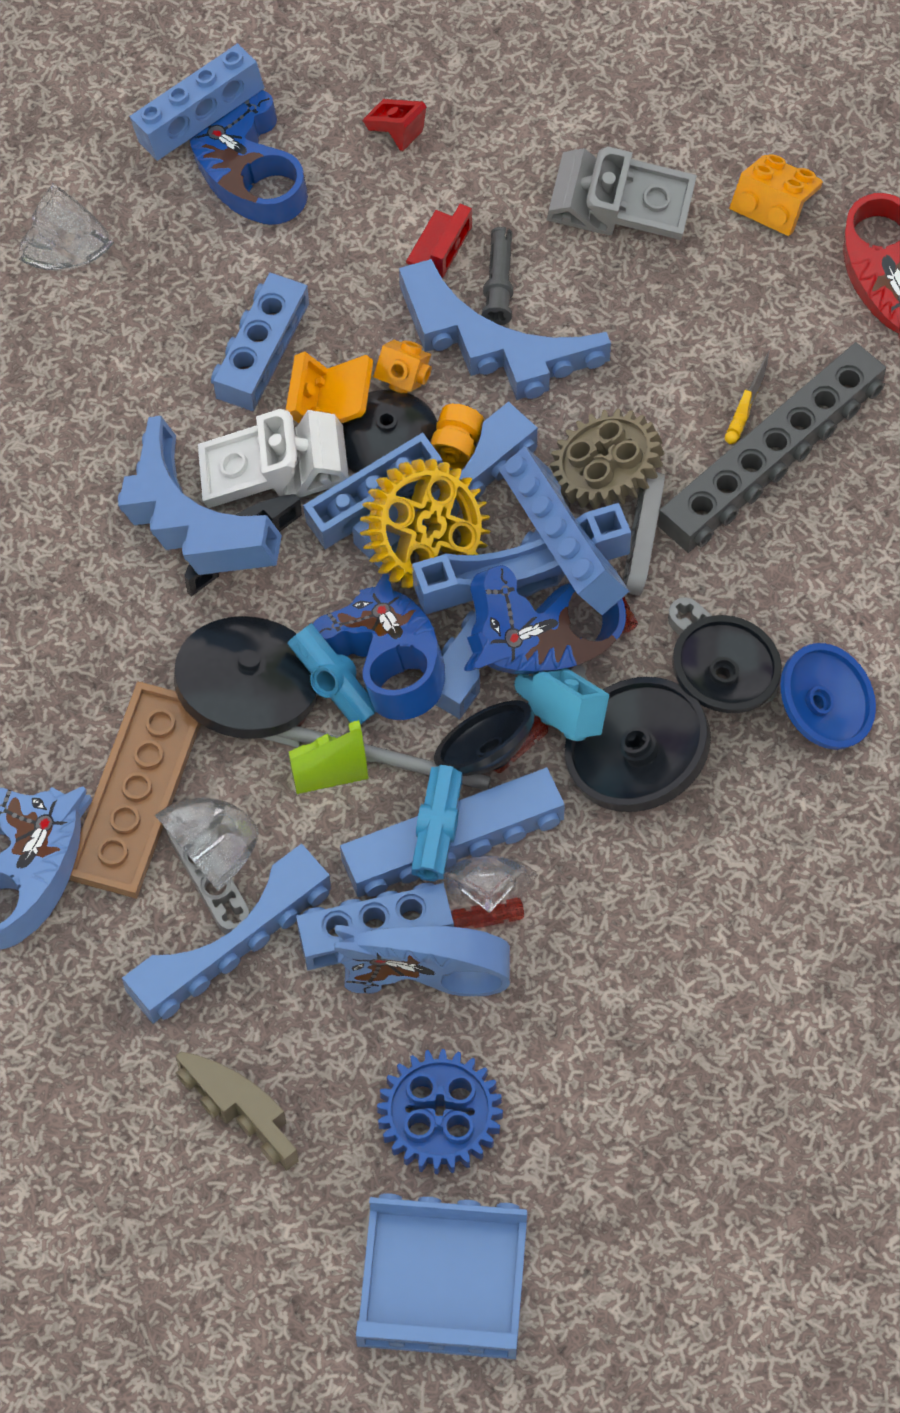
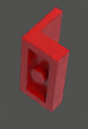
[406,204,472,278]

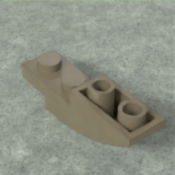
[175,1051,299,1171]

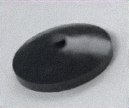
[174,616,318,739]
[565,677,711,812]

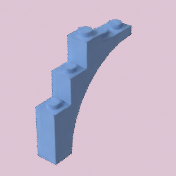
[399,259,611,400]
[118,416,282,575]

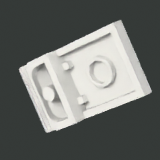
[198,409,349,509]

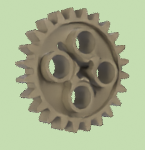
[550,409,664,510]

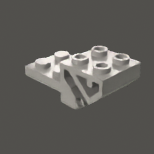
[546,146,697,240]

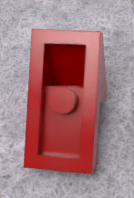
[362,99,427,152]

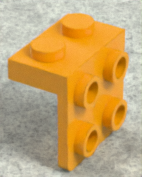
[729,154,823,236]
[286,351,373,423]

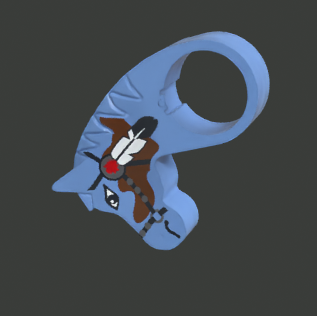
[0,787,92,950]
[334,925,510,996]

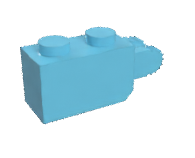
[514,668,610,741]

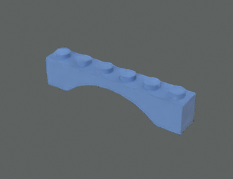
[352,401,538,568]
[499,446,630,615]
[412,503,631,614]
[435,529,565,719]
[122,843,331,1024]

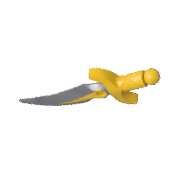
[725,350,770,444]

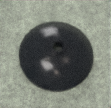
[342,390,437,473]
[672,615,782,713]
[434,700,535,776]

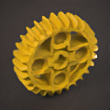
[360,459,491,591]

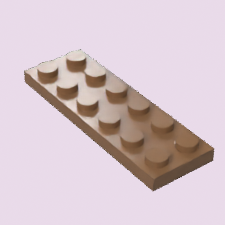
[69,681,201,899]

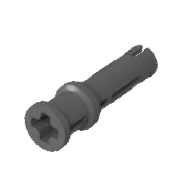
[482,227,514,325]

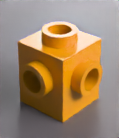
[373,340,432,393]

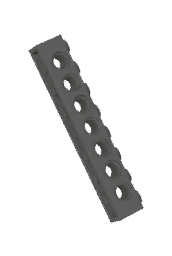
[658,342,886,553]

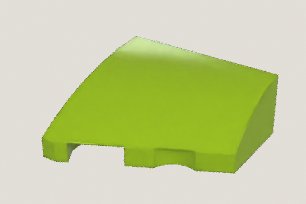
[289,720,369,794]

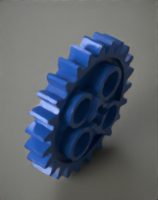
[377,1049,503,1175]

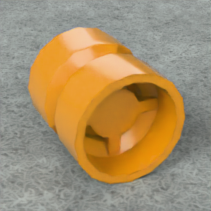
[430,403,485,469]

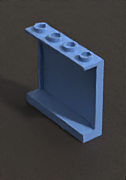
[356,1193,527,1359]

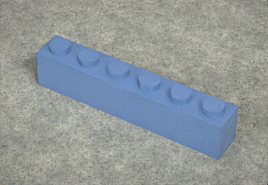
[340,767,565,897]

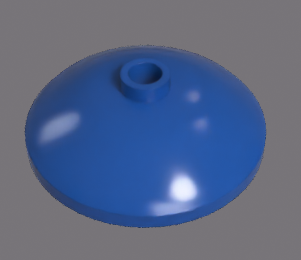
[780,643,876,750]

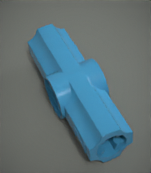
[287,623,376,725]
[412,765,463,882]

